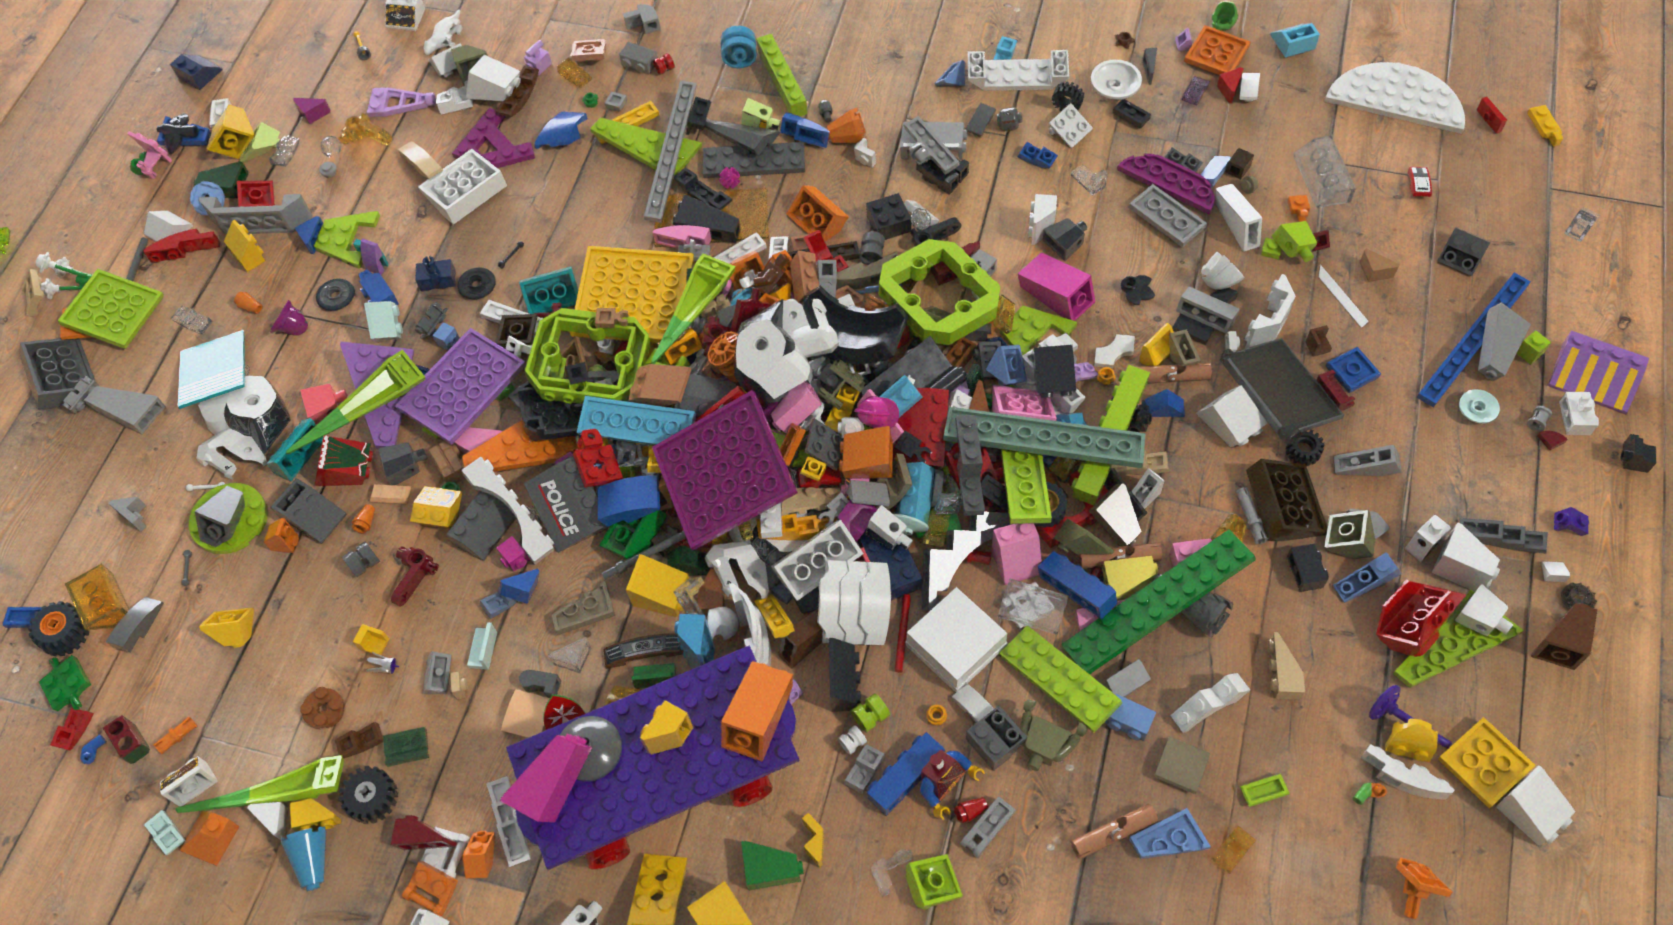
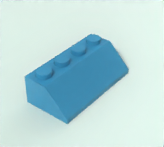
[675,614,715,669]

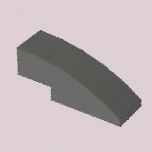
[106,597,164,653]

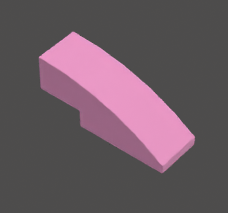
[653,225,711,249]

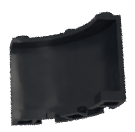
[801,285,909,364]

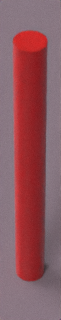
[894,594,911,673]

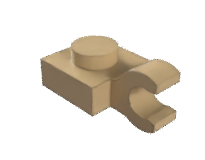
[700,294,731,321]

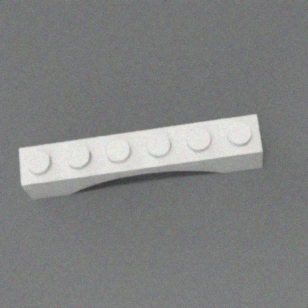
[462,457,554,565]

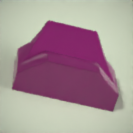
[838,499,878,542]

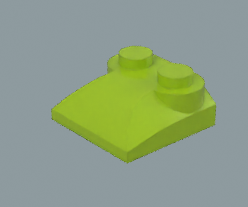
[906,854,963,910]

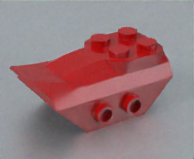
[1376,580,1467,657]

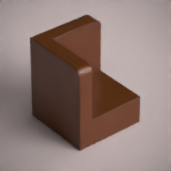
[1305,325,1332,357]

